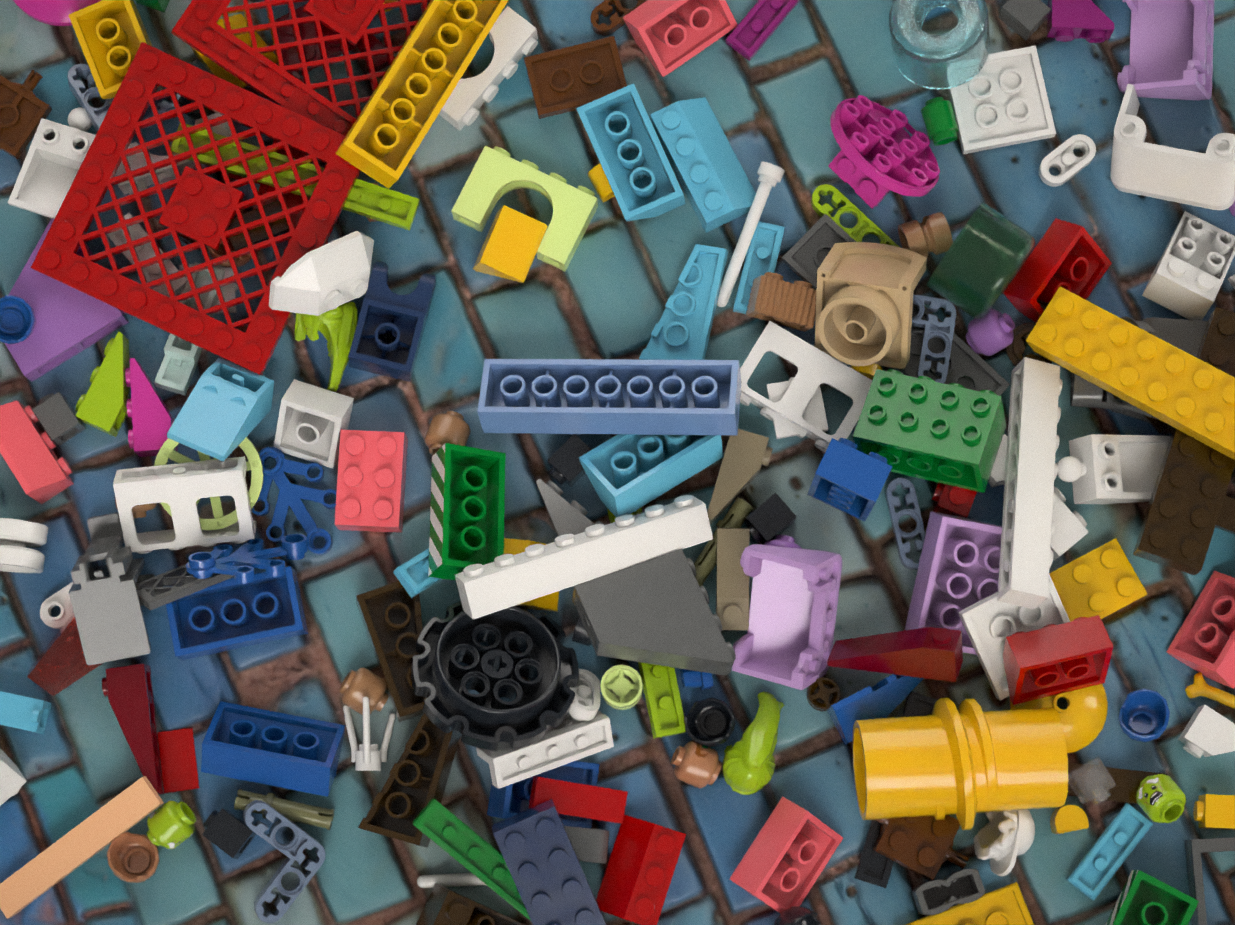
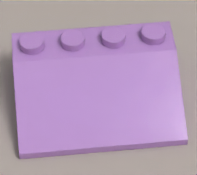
[905,511,1002,655]

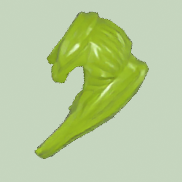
[294,301,359,392]
[723,691,785,795]

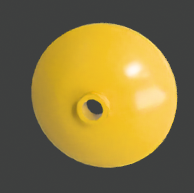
[1010,684,1108,753]

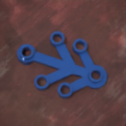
[251,447,337,555]
[186,534,308,584]

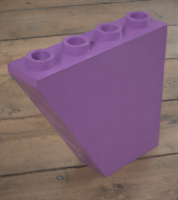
[5,218,129,382]

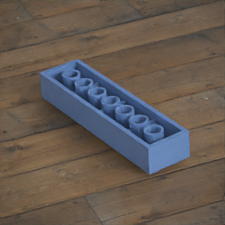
[477,359,742,435]

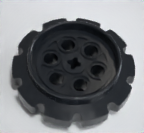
[411,601,579,750]

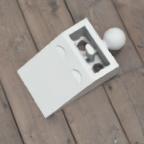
[8,107,96,219]
[1057,434,1170,504]

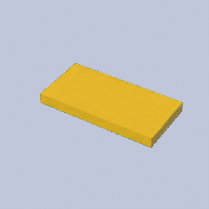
[905,882,1034,925]

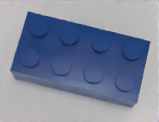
[807,438,893,522]
[166,566,308,660]

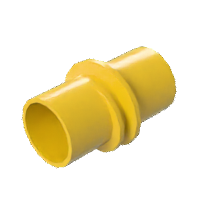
[852,698,1068,830]

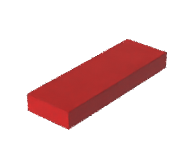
[528,776,628,824]

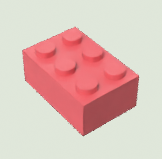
[334,430,408,533]

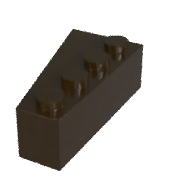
[356,581,426,722]
[358,713,461,848]

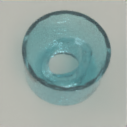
[889,0,990,90]

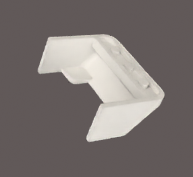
[1110,84,1235,210]

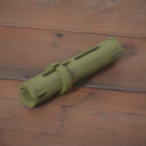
[694,497,754,586]
[234,789,335,830]

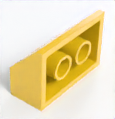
[69,0,159,99]

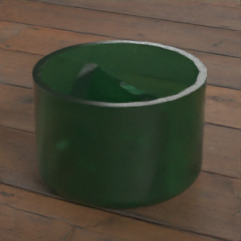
[926,202,1035,319]

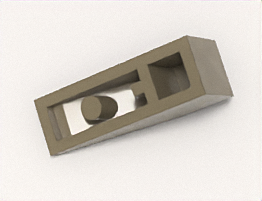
[707,429,773,524]
[715,528,750,630]

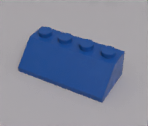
[201,701,346,797]

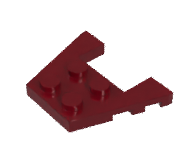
[275,4,395,83]

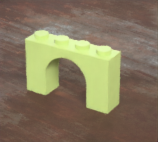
[451,146,598,272]

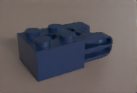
[348,261,436,382]

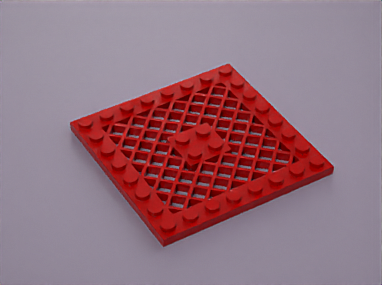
[171,0,431,136]
[31,42,361,375]

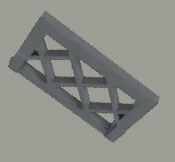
[136,564,235,610]

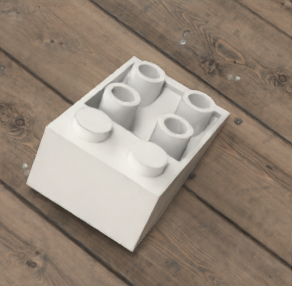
[1142,211,1235,321]

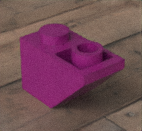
[1047,0,1114,43]

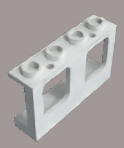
[740,321,872,452]
[113,456,257,554]

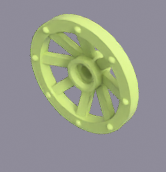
[154,437,264,530]

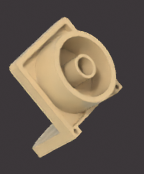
[815,242,927,369]

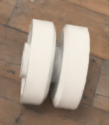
[0,518,48,573]

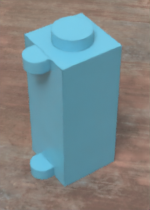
[0,691,52,735]

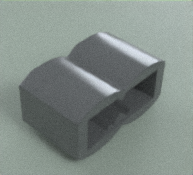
[911,869,986,915]

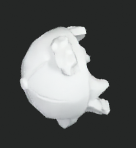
[974,809,1035,876]

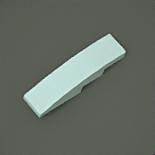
[154,262,225,396]

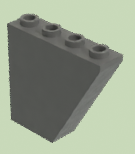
[572,549,736,675]

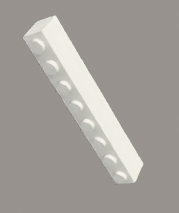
[997,357,1063,609]
[455,495,713,619]

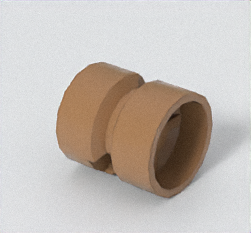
[898,212,953,258]

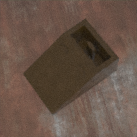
[416,883,525,925]

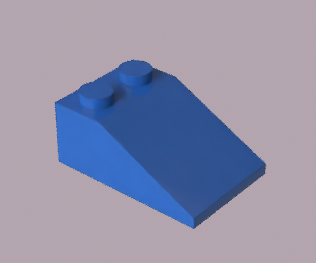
[487,761,600,829]

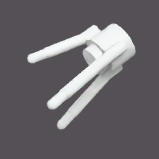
[343,697,396,771]

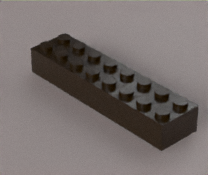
[1133,307,1235,576]

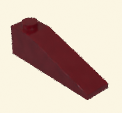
[827,627,963,682]
[102,664,164,795]

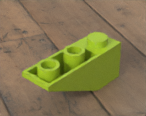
[75,331,130,437]

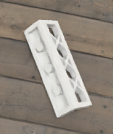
[476,710,614,789]

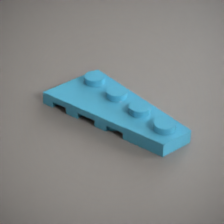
[639,244,728,360]

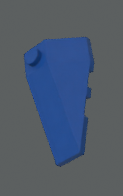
[828,674,924,745]

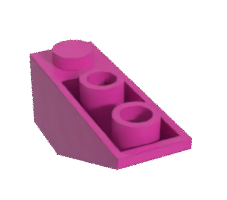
[125,358,178,457]

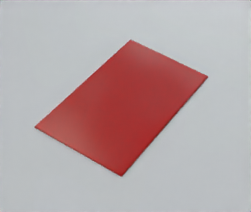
[157,727,199,793]

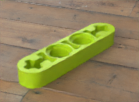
[811,184,899,247]

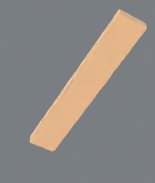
[0,776,164,919]

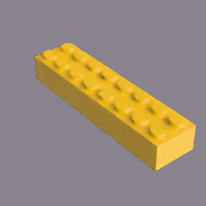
[335,0,509,189]
[1026,287,1235,460]

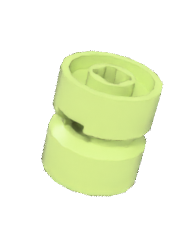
[600,664,643,710]

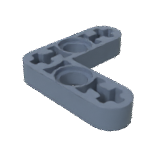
[67,64,180,132]
[912,294,956,383]
[885,478,925,570]
[243,800,326,923]

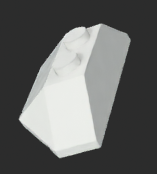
[268,231,374,316]

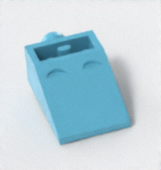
[167,358,274,462]

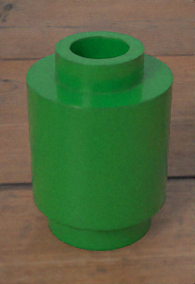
[921,97,959,146]

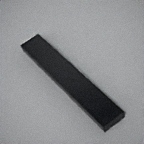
[854,691,938,888]

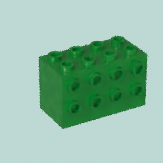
[853,369,1006,493]

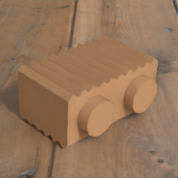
[746,272,816,332]

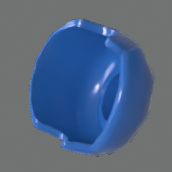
[0,295,36,345]
[1118,688,1170,742]

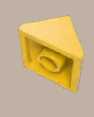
[473,205,548,283]

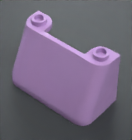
[1117,0,1215,101]
[732,544,842,690]

